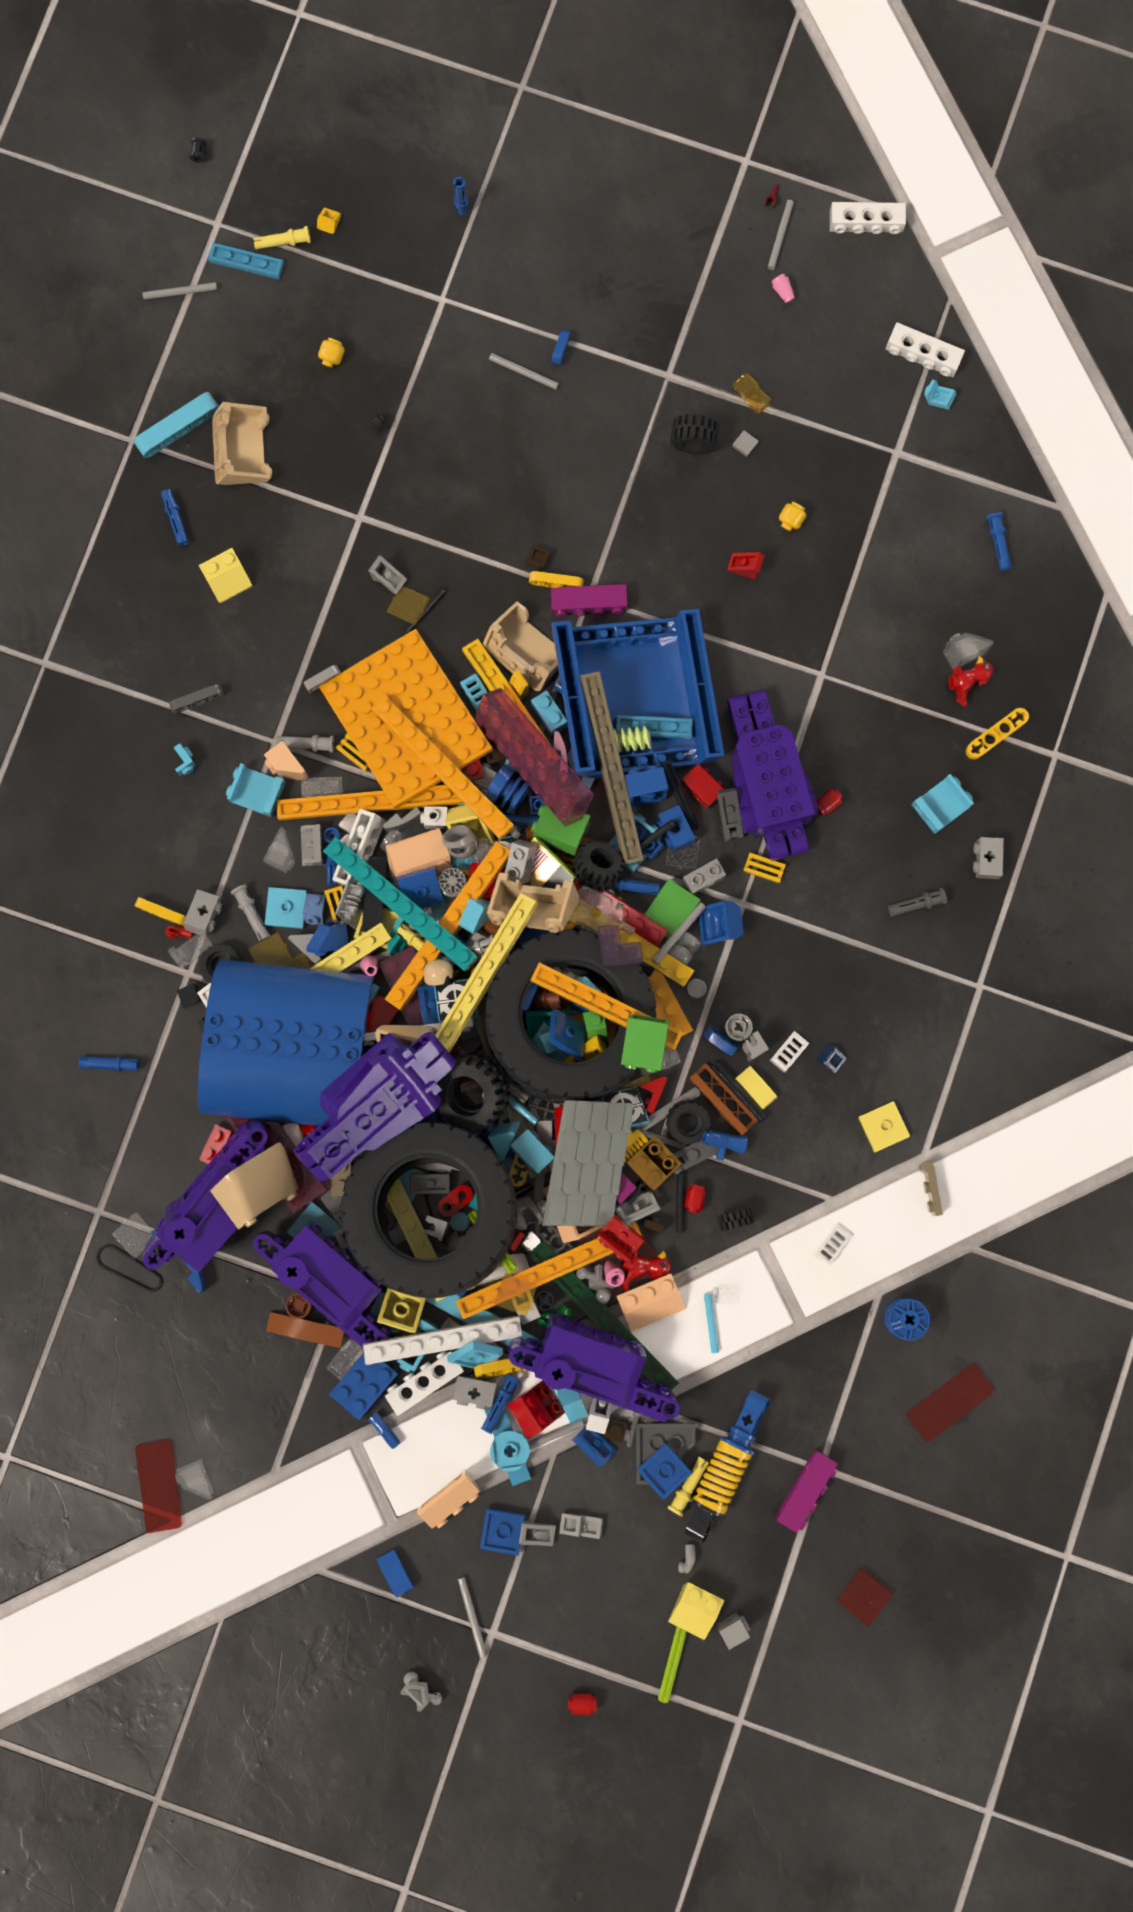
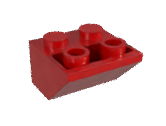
[507,1380,565,1439]

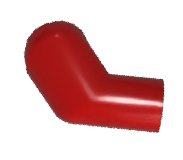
[165,925,194,939]

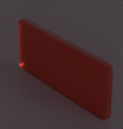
[906,1364,994,1442]
[135,1440,182,1533]

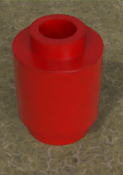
[816,788,843,816]
[684,1184,706,1214]
[568,1693,597,1715]

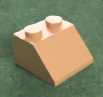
[264,741,309,781]

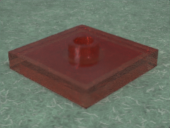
[836,1569,893,1627]

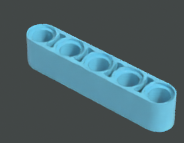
[134,392,219,458]

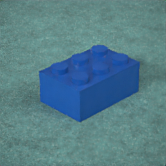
[625,765,668,808]
[329,1353,399,1420]

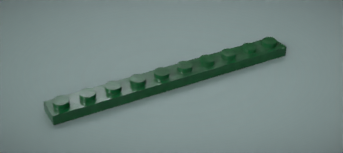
[529,1240,679,1391]

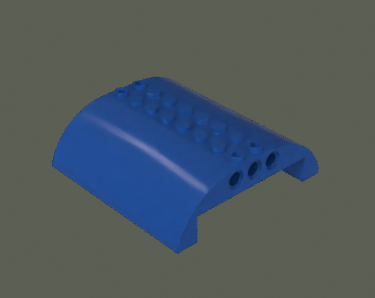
[551,609,725,778]
[198,960,374,1126]

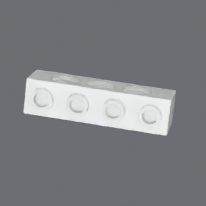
[830,202,906,234]
[886,322,965,377]
[332,809,386,886]
[385,1350,464,1416]

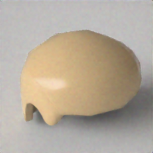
[424,959,454,985]

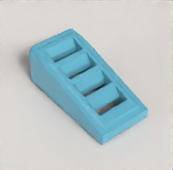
[460,673,496,717]

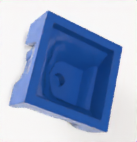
[699,901,744,945]

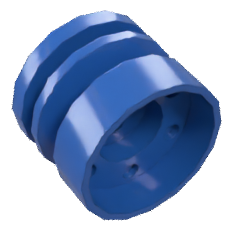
[484,764,532,815]
[884,1298,930,1341]

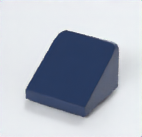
[817,1044,847,1073]

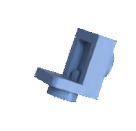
[303,894,326,925]

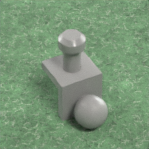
[577,1264,614,1303]
[401,1671,442,1712]

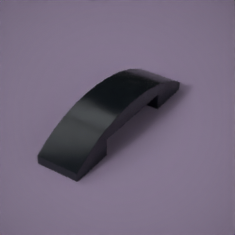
[362,856,388,932]

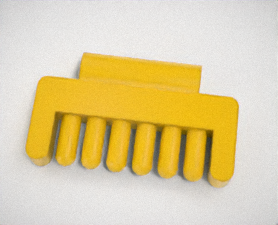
[622,1129,648,1166]

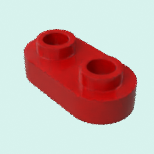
[438,1185,473,1217]

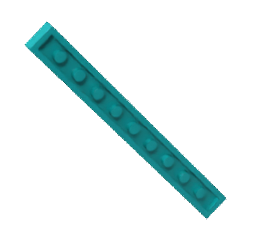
[323,837,478,972]

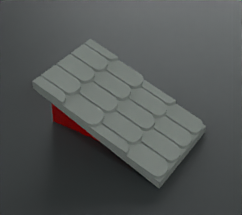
[542,1100,633,1226]

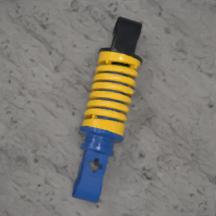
[685,1390,770,1543]

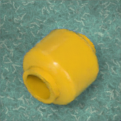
[318,338,345,368]
[779,502,807,531]

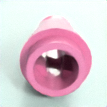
[772,274,795,304]
[360,955,379,976]
[603,1261,625,1287]

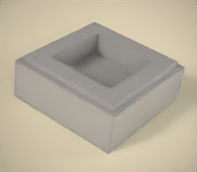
[732,431,759,457]

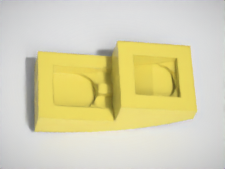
[736,1066,777,1109]

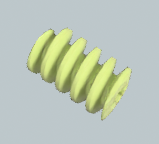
[613,726,651,753]

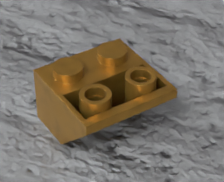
[626,1136,682,1191]

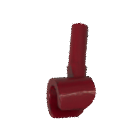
[765,184,779,208]

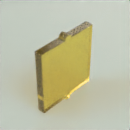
[387,586,430,625]
[248,933,293,966]
[494,1273,537,1316]

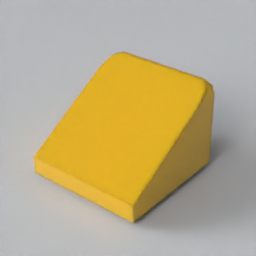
[317,208,341,234]

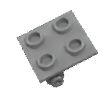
[335,879,365,930]

